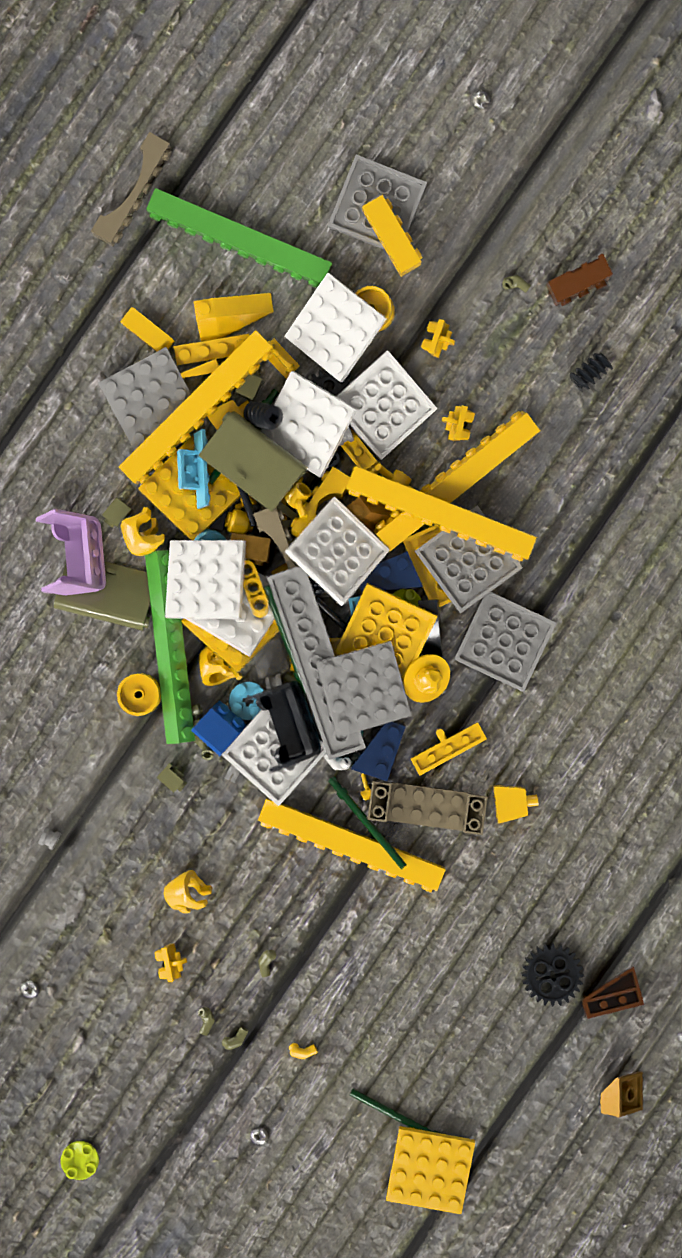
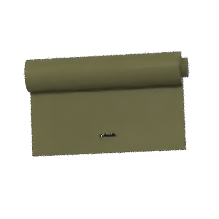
[198,411,308,512]
[54,561,151,631]

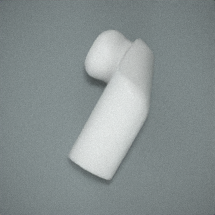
[323,753,351,770]

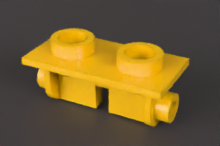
[268,338,300,379]

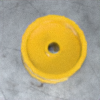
[355,286,395,332]
[117,673,161,716]

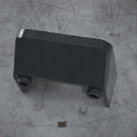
[245,681,321,772]

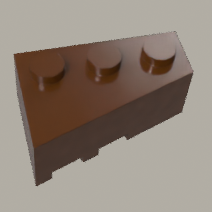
[546,253,613,307]

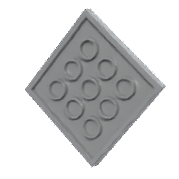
[328,154,427,250]
[98,347,191,451]
[415,506,523,613]
[454,592,556,692]
[316,641,411,737]

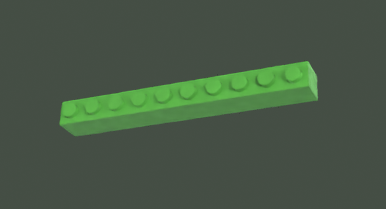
[146,188,333,288]
[145,550,195,744]

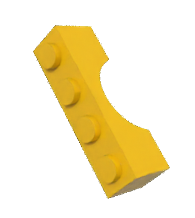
[290,467,350,537]

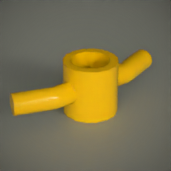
[375,464,415,490]
[285,477,312,519]

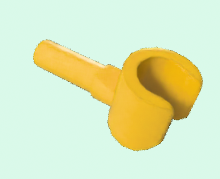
[360,773,371,801]

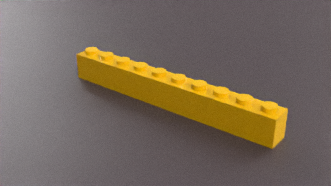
[119,330,274,484]
[373,411,540,551]
[346,466,537,562]
[258,797,446,892]

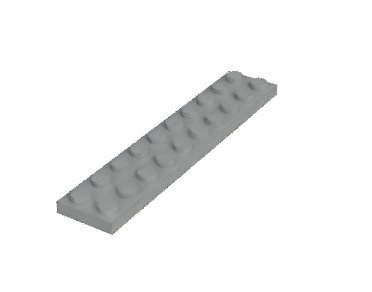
[267,566,366,760]

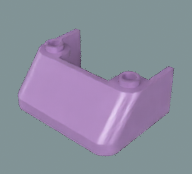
[36,509,106,595]

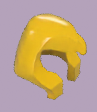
[120,507,165,556]
[199,646,243,686]
[164,870,212,913]

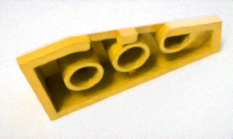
[194,293,274,341]

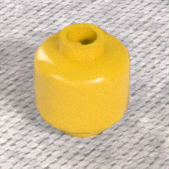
[225,509,254,535]

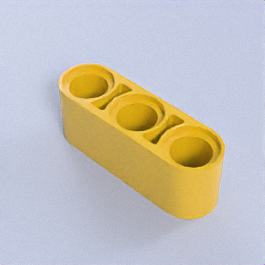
[120,307,175,351]
[243,560,269,618]

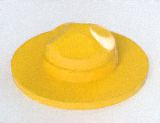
[403,654,450,703]

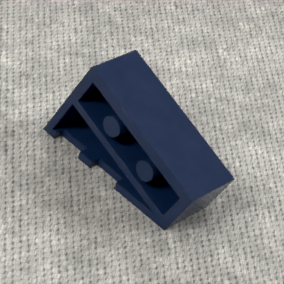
[359,552,423,593]
[351,721,406,781]

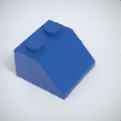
[191,700,247,756]

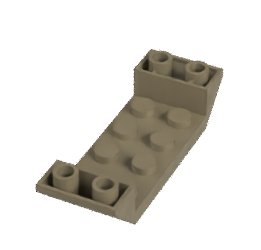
[367,781,487,835]

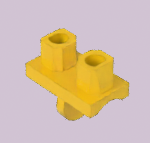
[421,319,455,358]
[441,405,475,441]
[155,943,187,982]

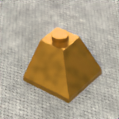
[346,496,392,535]
[600,1071,643,1117]

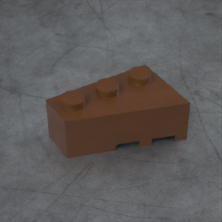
[581,966,644,1019]

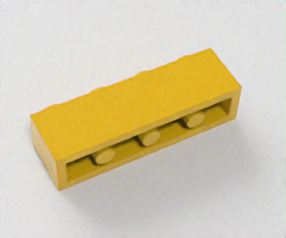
[362,195,422,277]

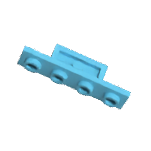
[177,429,210,509]

